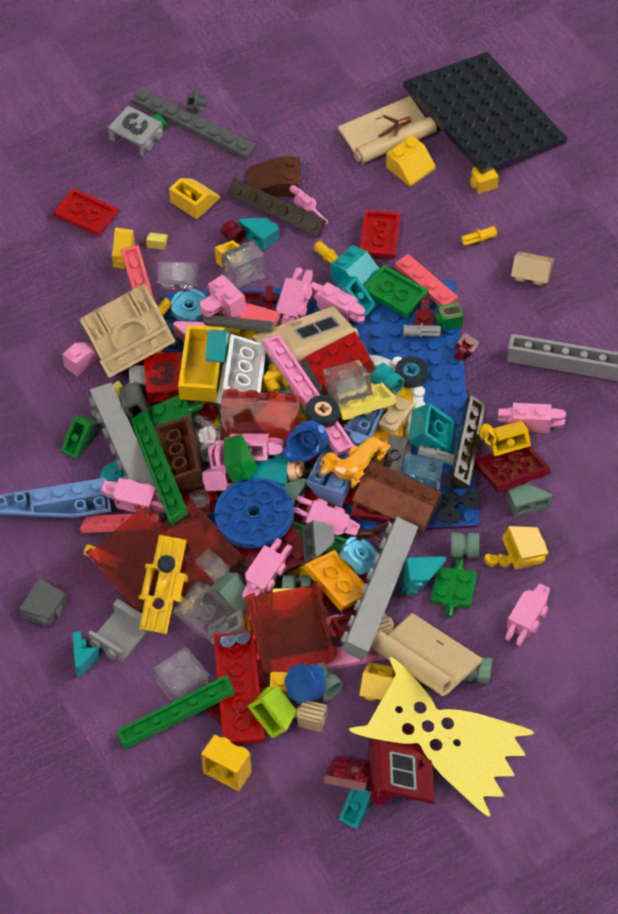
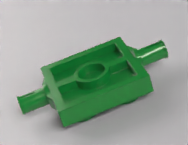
[150,395,204,427]
[431,558,477,619]

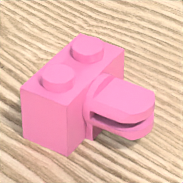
[200,275,247,317]
[202,444,238,491]

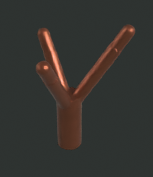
[378,114,411,138]
[356,521,390,542]

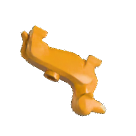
[319,437,391,488]

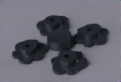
[434,472,482,525]

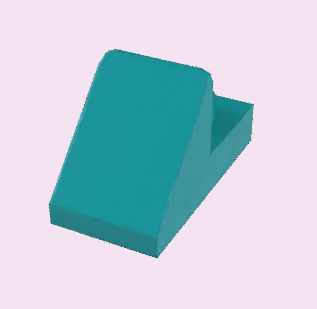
[73,631,100,677]
[338,788,372,830]

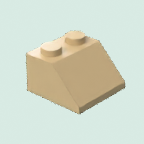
[511,252,554,285]

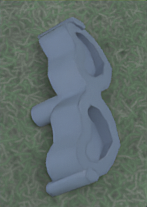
[219,631,251,647]

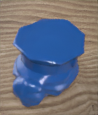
[282,420,329,463]
[284,663,325,704]

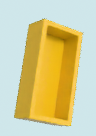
[178,325,225,402]

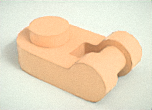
[287,461,305,482]

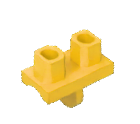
[261,364,292,395]

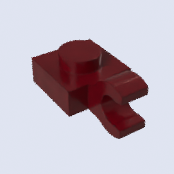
[265,286,278,312]
[414,297,434,326]
[453,333,480,362]

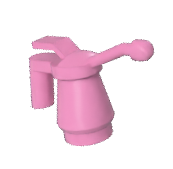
[290,185,328,225]

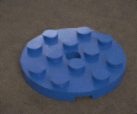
[214,478,294,548]

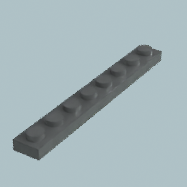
[132,89,257,160]

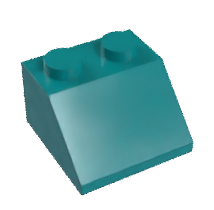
[331,245,379,286]
[408,403,455,453]
[247,453,290,484]
[398,557,446,596]

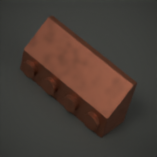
[154,416,205,491]
[352,461,442,534]

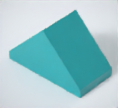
[205,329,230,363]

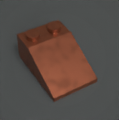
[247,156,301,198]

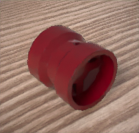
[221,220,246,244]

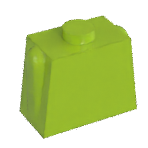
[248,685,297,738]

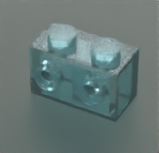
[402,455,444,490]

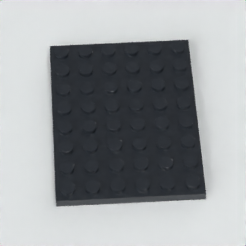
[403,52,567,174]

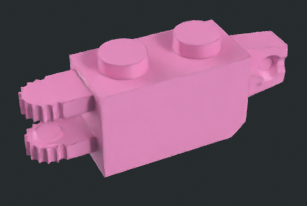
[276,267,313,325]
[310,282,365,324]
[498,403,566,433]
[214,434,285,460]
[101,478,165,514]
[294,496,360,536]
[242,539,292,604]
[505,584,550,646]

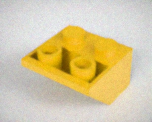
[169,178,220,219]

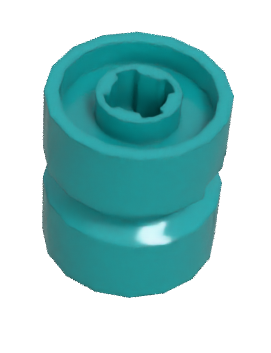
[369,363,405,395]

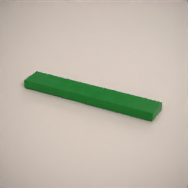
[116,675,236,750]

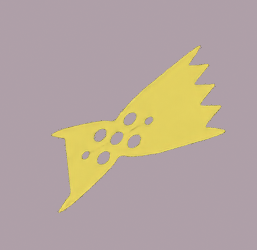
[349,657,534,817]

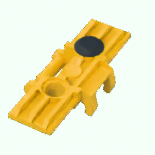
[138,535,188,634]

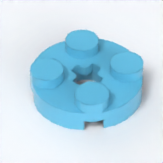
[171,289,206,322]
[340,537,377,575]

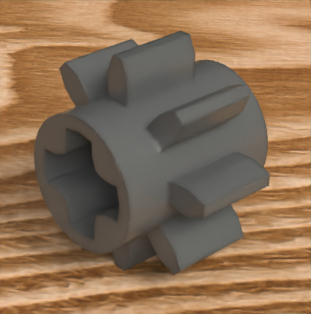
[185,91,207,113]

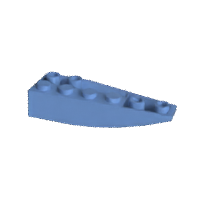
[306,408,383,508]
[0,478,111,518]

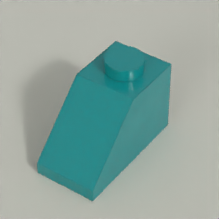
[238,218,279,251]
[336,276,376,316]

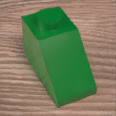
[61,415,99,459]
[224,434,258,483]

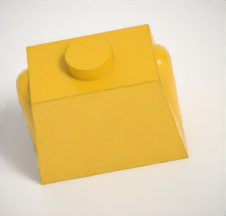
[502,526,548,570]

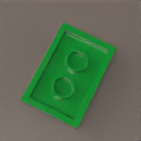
[364,265,429,318]

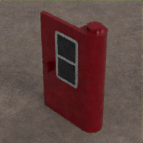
[368,725,434,805]

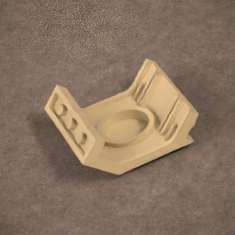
[79,283,175,378]

